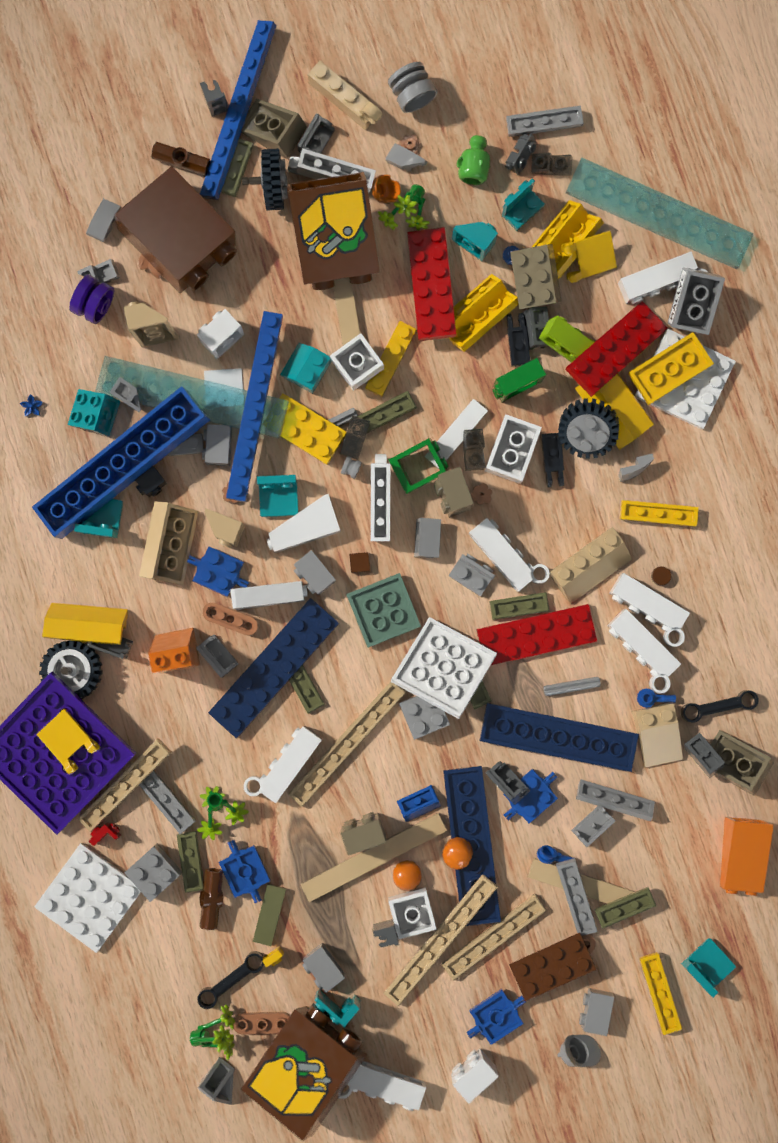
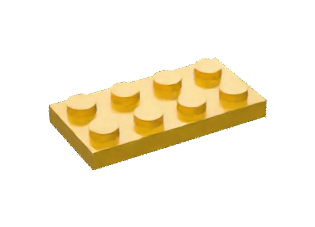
[628,332,714,406]
[263,393,347,465]

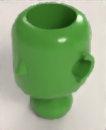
[457,135,491,185]

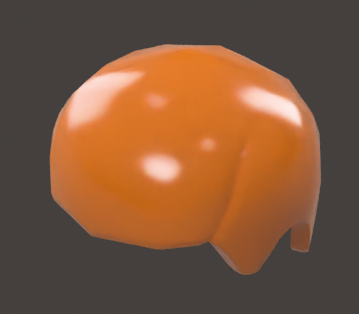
[371,175,401,204]
[442,837,473,870]
[393,860,422,891]

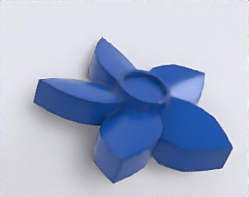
[20,394,43,417]

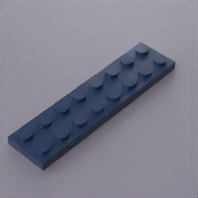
[208,598,340,739]
[479,703,639,772]
[443,766,501,926]

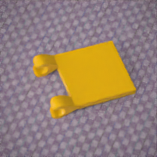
[561,231,617,283]
[36,709,100,774]

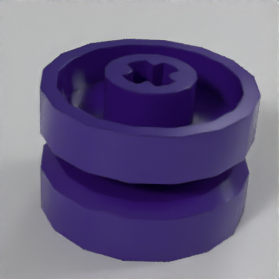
[69,274,115,324]

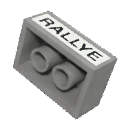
[667,267,725,335]

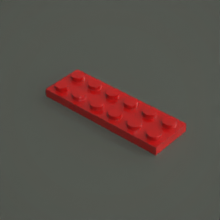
[407,227,457,341]
[565,301,668,397]
[476,604,597,665]

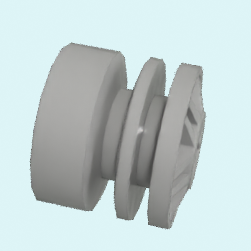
[388,62,437,113]

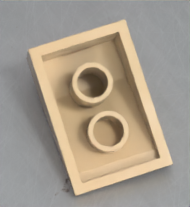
[632,703,683,768]

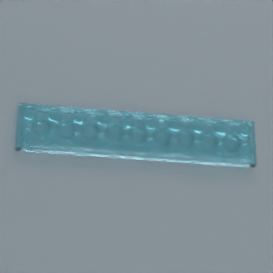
[566,158,754,269]
[95,356,289,439]

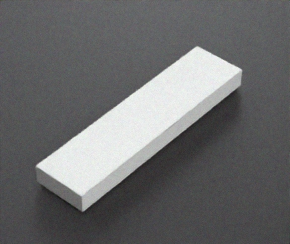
[425,399,488,469]

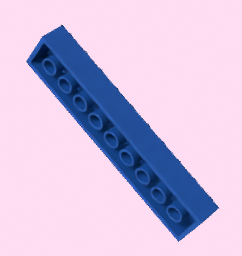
[32,386,210,539]

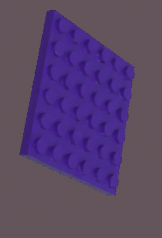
[0,671,136,835]

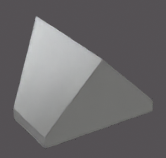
[198,1057,235,1105]

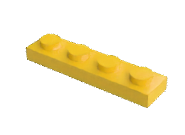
[365,321,416,397]
[620,500,699,527]
[639,952,682,1035]

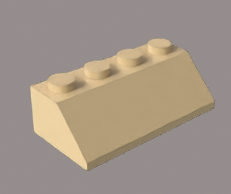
[123,302,179,347]
[139,501,198,585]
[550,527,632,604]

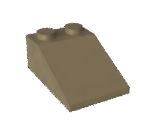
[241,98,307,158]
[711,730,774,796]

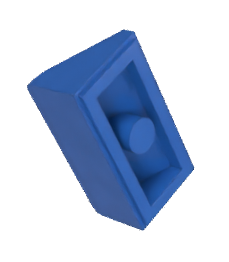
[397,785,441,822]

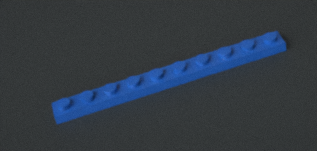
[200,20,277,200]
[226,311,283,502]

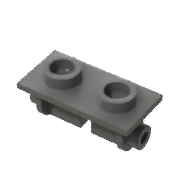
[505,133,537,175]

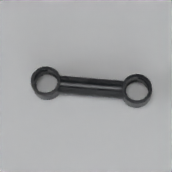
[681,690,759,723]
[197,951,264,1009]

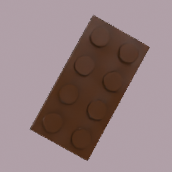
[509,933,597,1002]

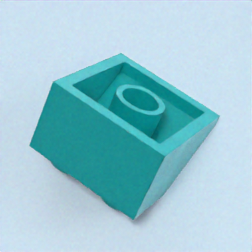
[452,222,498,261]
[280,343,332,394]

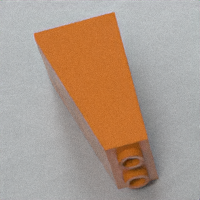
[148,628,200,673]
[720,817,773,896]

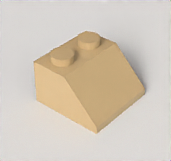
[204,508,245,548]

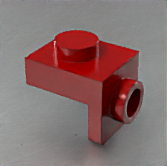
[88,822,122,846]

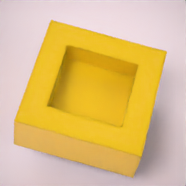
[262,946,284,968]

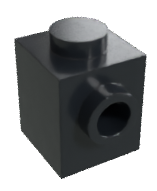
[135,466,167,497]

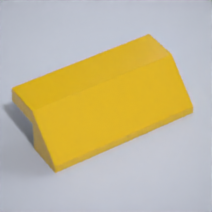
[531,200,604,280]
[448,274,519,352]
[575,374,654,450]
[42,603,128,645]

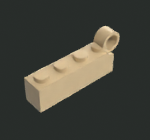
[308,61,382,130]

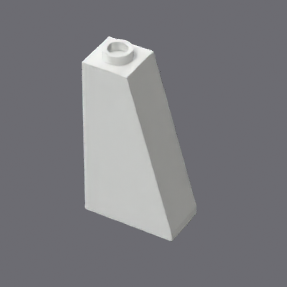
[267,494,341,553]
[230,581,308,610]

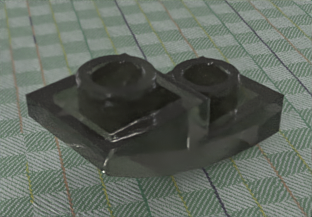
[531,153,572,176]
[340,415,370,460]
[463,429,486,471]

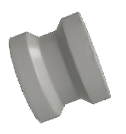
[341,456,362,479]

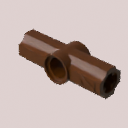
[151,142,211,176]
[199,868,223,930]

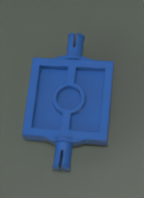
[187,547,249,597]
[503,769,558,824]
[219,839,271,903]
[466,989,527,1045]

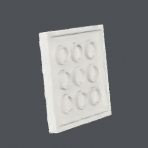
[634,328,736,430]
[391,617,497,719]
[34,843,141,953]

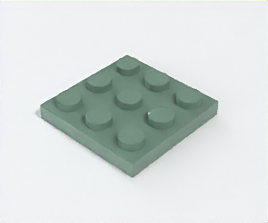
[346,573,421,648]

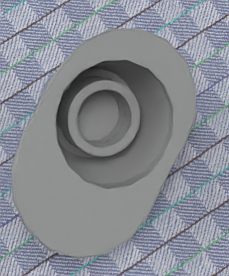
[557,1035,601,1067]

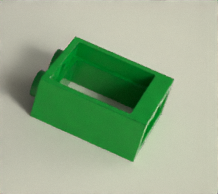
[492,358,546,402]
[389,438,449,494]

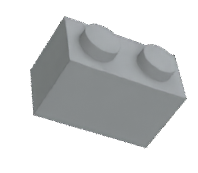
[202,424,232,466]
[293,550,336,595]
[302,943,346,993]
[579,988,614,1036]

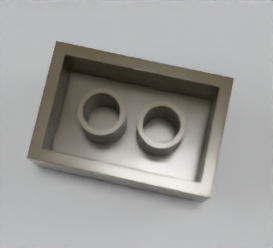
[510,244,562,309]
[434,467,474,517]
[340,812,386,856]

